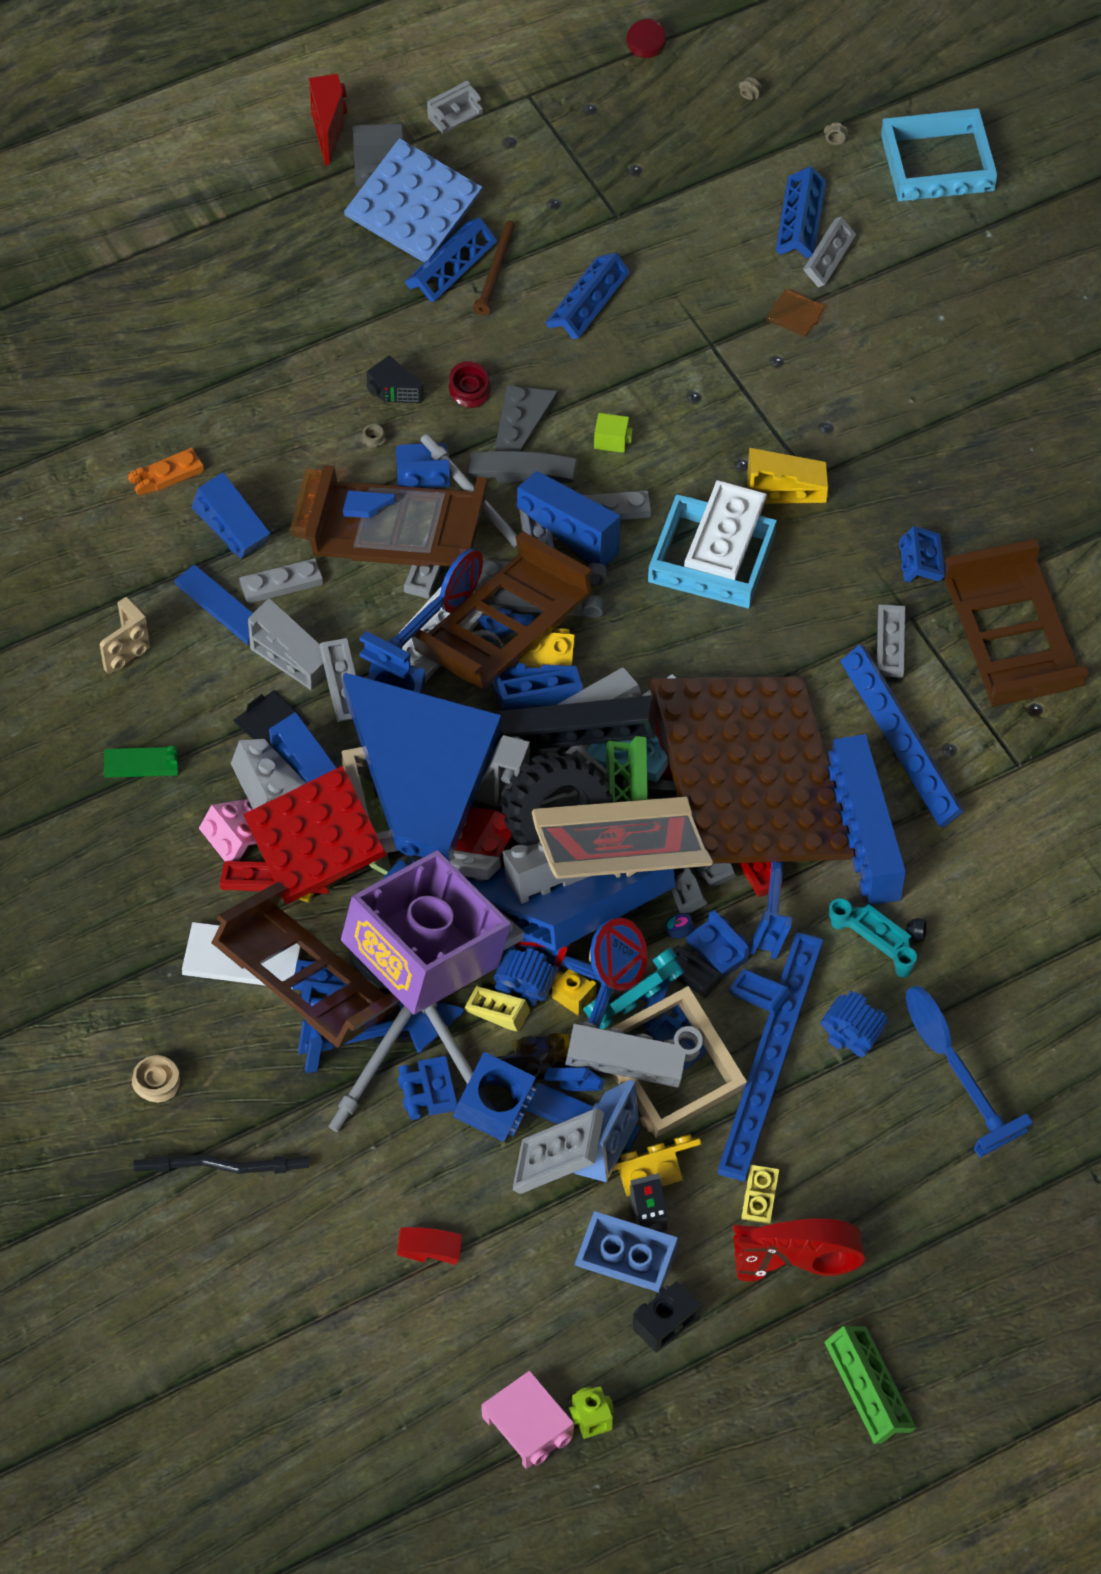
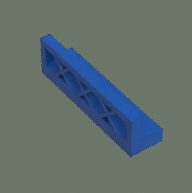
[776,166,826,258]
[404,217,497,302]
[545,253,630,339]

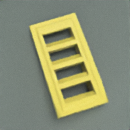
[464,986,530,1032]

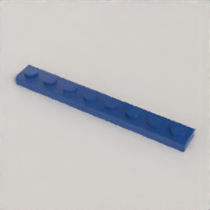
[840,644,964,828]

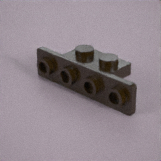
[496,1033,599,1080]

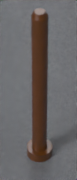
[473,220,515,316]

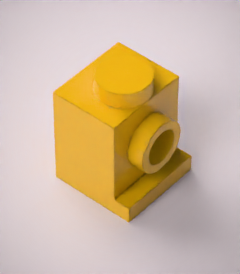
[552,969,596,1016]

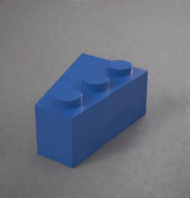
[191,472,270,559]
[492,663,582,711]
[269,712,336,783]

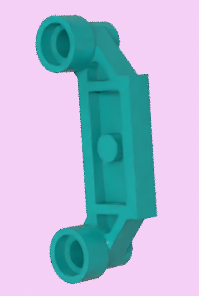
[829,898,917,978]
[583,947,684,1029]

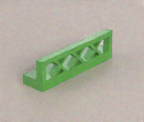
[606,736,647,803]
[824,1326,916,1444]

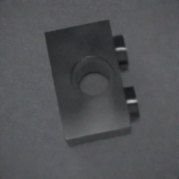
[632,1281,701,1353]

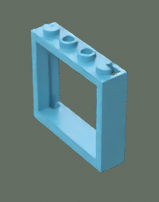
[881,109,997,201]
[648,494,777,609]

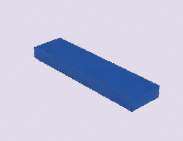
[175,564,253,645]
[526,1082,640,1153]

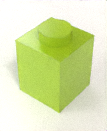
[594,413,633,453]

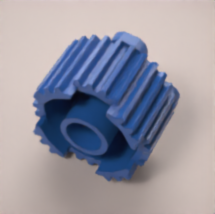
[494,946,559,1006]
[820,991,888,1057]

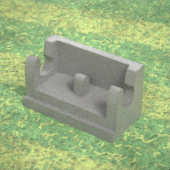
[427,81,483,134]

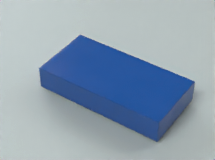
[728,969,791,1014]

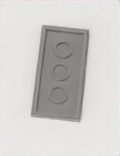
[513,1108,604,1194]

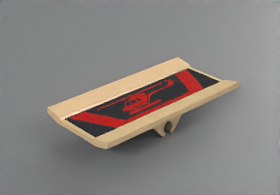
[532,797,713,879]

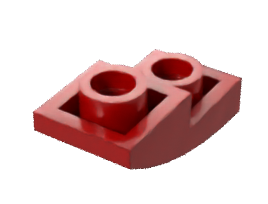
[396,1227,462,1265]

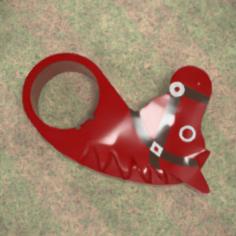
[733,1218,865,1282]

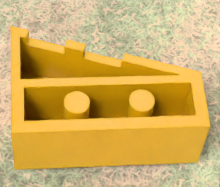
[747,448,828,504]

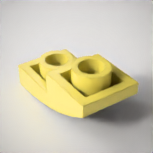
[742,1165,779,1224]

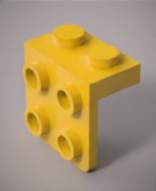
[518,628,575,668]

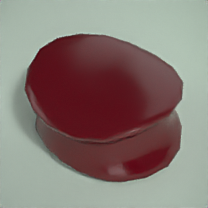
[626,19,666,58]
[448,361,490,408]

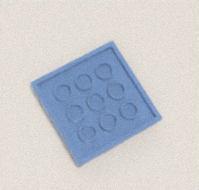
[345,138,482,262]

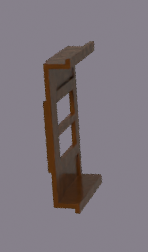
[412,531,592,689]
[944,539,1089,707]
[211,881,401,1048]

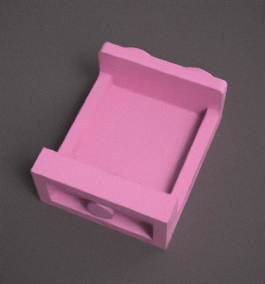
[482,1371,574,1469]

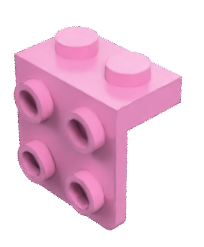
[199,799,257,861]

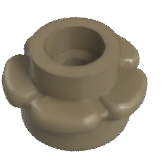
[739,77,762,100]
[824,122,848,145]
[360,424,386,448]

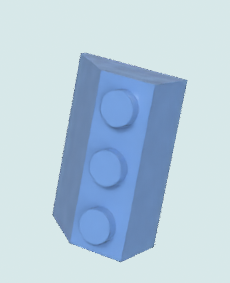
[574,1080,639,1182]
[575,1211,678,1292]

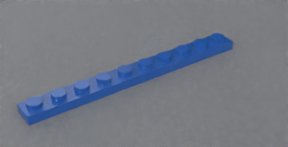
[717,932,823,1182]

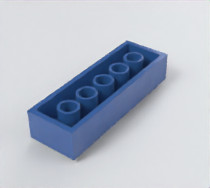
[827,734,906,906]

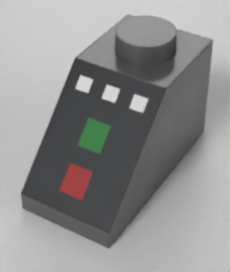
[629,1173,668,1232]

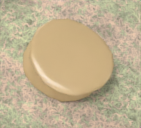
[132,1055,180,1103]

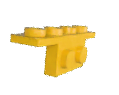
[613,1134,702,1197]

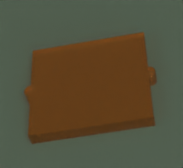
[766,289,825,337]

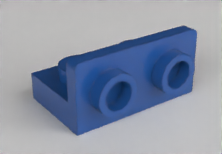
[899,526,945,583]
[686,910,749,979]

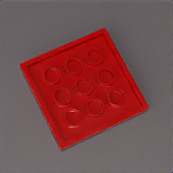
[243,766,387,905]

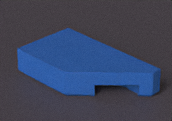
[343,491,396,518]
[478,608,534,642]

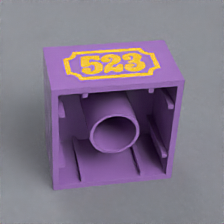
[341,850,511,1015]

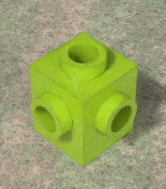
[568,1386,614,1439]

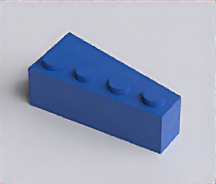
[517,471,621,566]

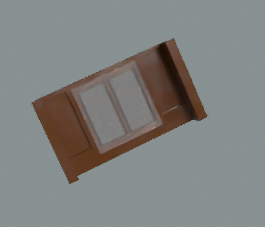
[305,465,488,567]

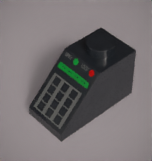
[366,355,424,403]

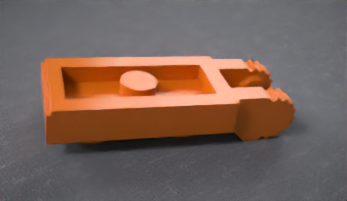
[127,448,204,496]

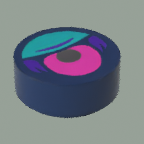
[665,913,694,939]

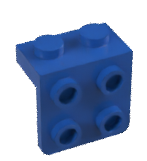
[396,443,450,488]

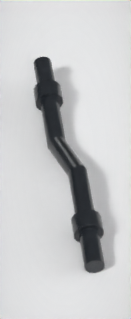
[133,1154,309,1174]

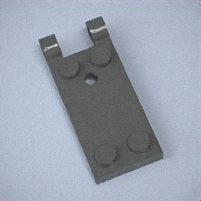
[475,560,607,618]

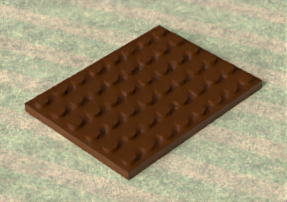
[649,677,854,864]

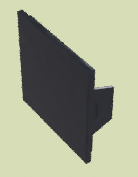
[233,690,309,745]

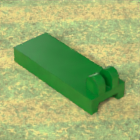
[104,746,178,778]

